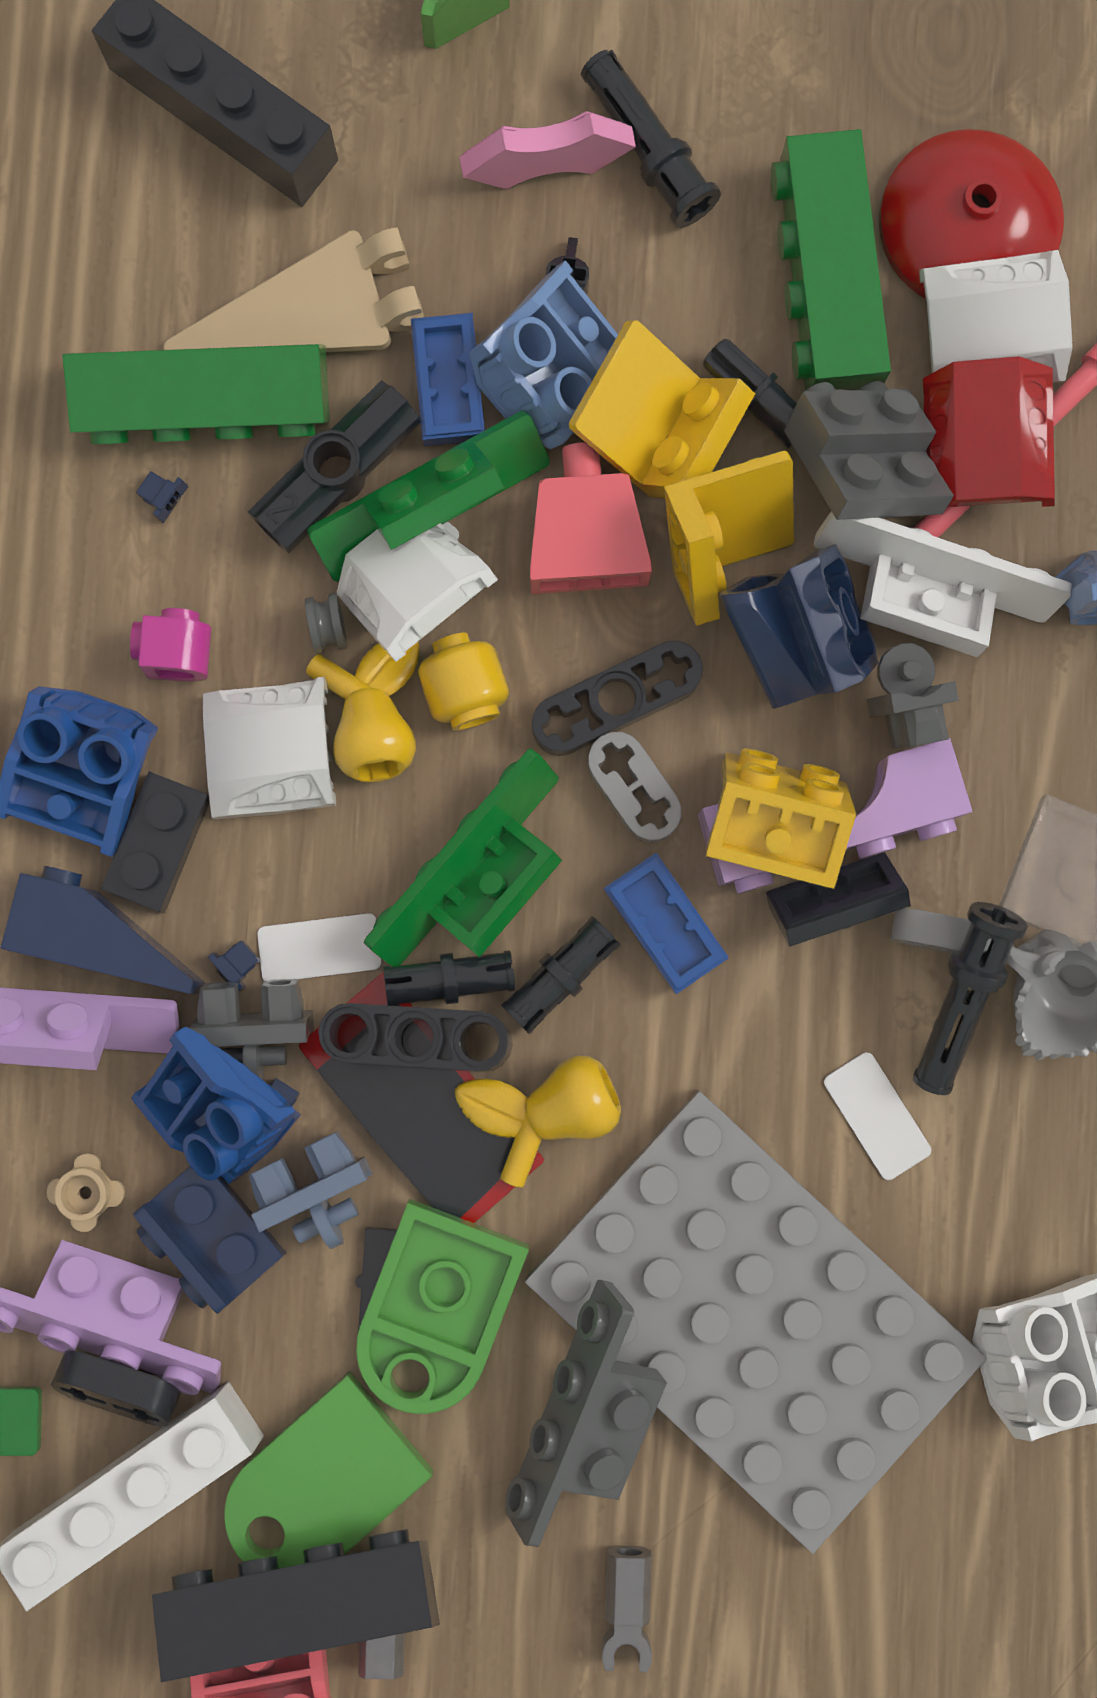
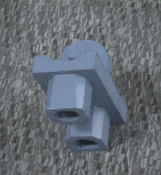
[249,1131,373,1249]

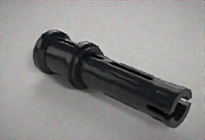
[581,49,721,228]
[913,902,1028,1095]

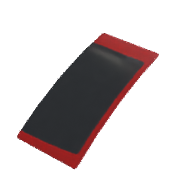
[299,973,544,1223]

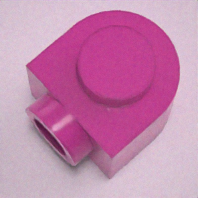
[130,608,212,681]

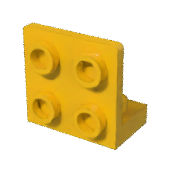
[569,320,755,499]
[664,451,794,626]
[706,748,856,889]

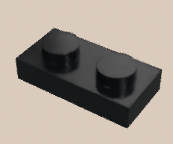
[101,772,210,913]

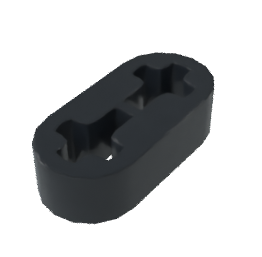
[51,1351,181,1427]

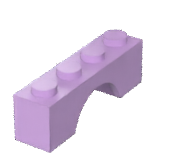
[697,738,973,894]

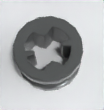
[305,593,348,654]

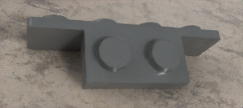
[505,1279,667,1547]

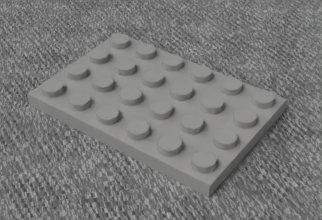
[525,1090,987,1554]

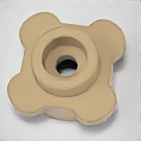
[47,1153,125,1232]

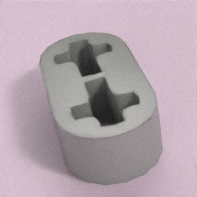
[588,732,681,843]
[890,908,1008,963]

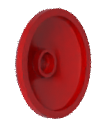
[879,129,1064,299]

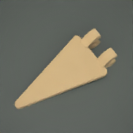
[164,227,425,352]

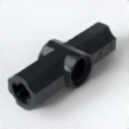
[248,380,421,554]

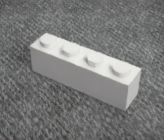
[0,1381,264,1612]

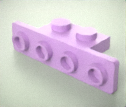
[0,987,180,1070]
[0,1240,221,1395]

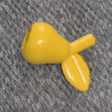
[306,641,420,782]
[455,1056,621,1187]

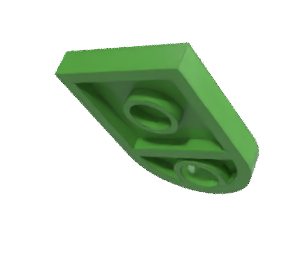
[356,1199,529,1414]
[224,1371,434,1569]

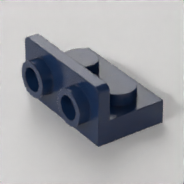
[133,1166,286,1314]

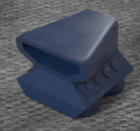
[720,544,879,709]

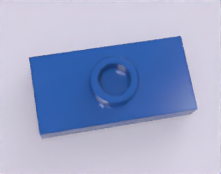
[411,313,485,446]
[603,853,729,994]

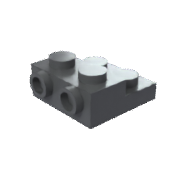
[784,381,954,520]

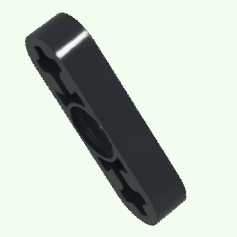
[532,641,703,756]

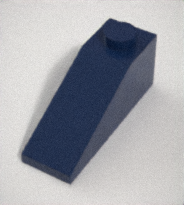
[0,865,205,994]

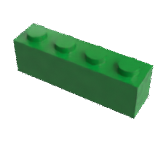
[771,129,891,391]
[62,344,330,444]

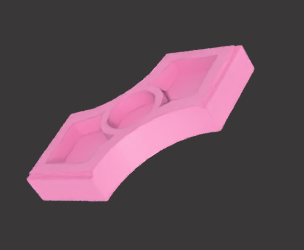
[459,111,636,189]

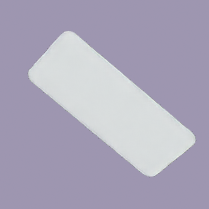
[257,913,381,981]
[824,1052,931,1180]

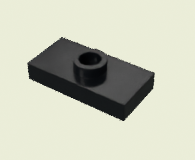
[766,852,911,947]

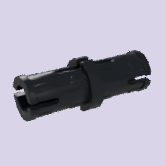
[501,916,621,1034]
[383,950,515,1006]

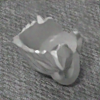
[1007,929,1097,1060]

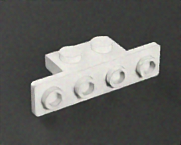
[814,511,1072,658]

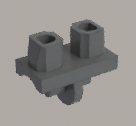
[867,643,959,749]
[188,979,314,1080]

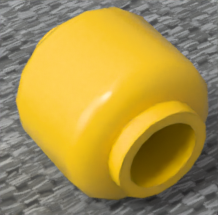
[418,632,509,731]

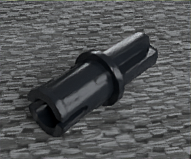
[703,339,797,449]

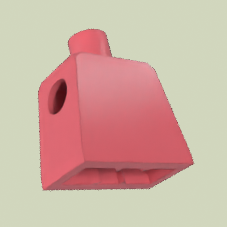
[530,442,652,594]

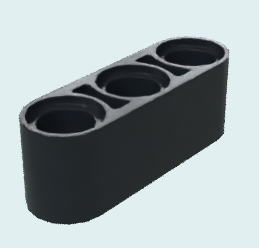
[319,1003,513,1072]

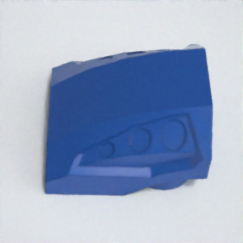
[0,686,158,857]
[131,1026,301,1184]

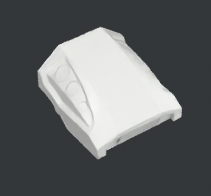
[919,250,1073,382]
[337,523,498,662]
[203,677,336,820]
[972,1273,1097,1441]

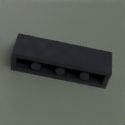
[91,0,338,207]
[152,1529,440,1682]

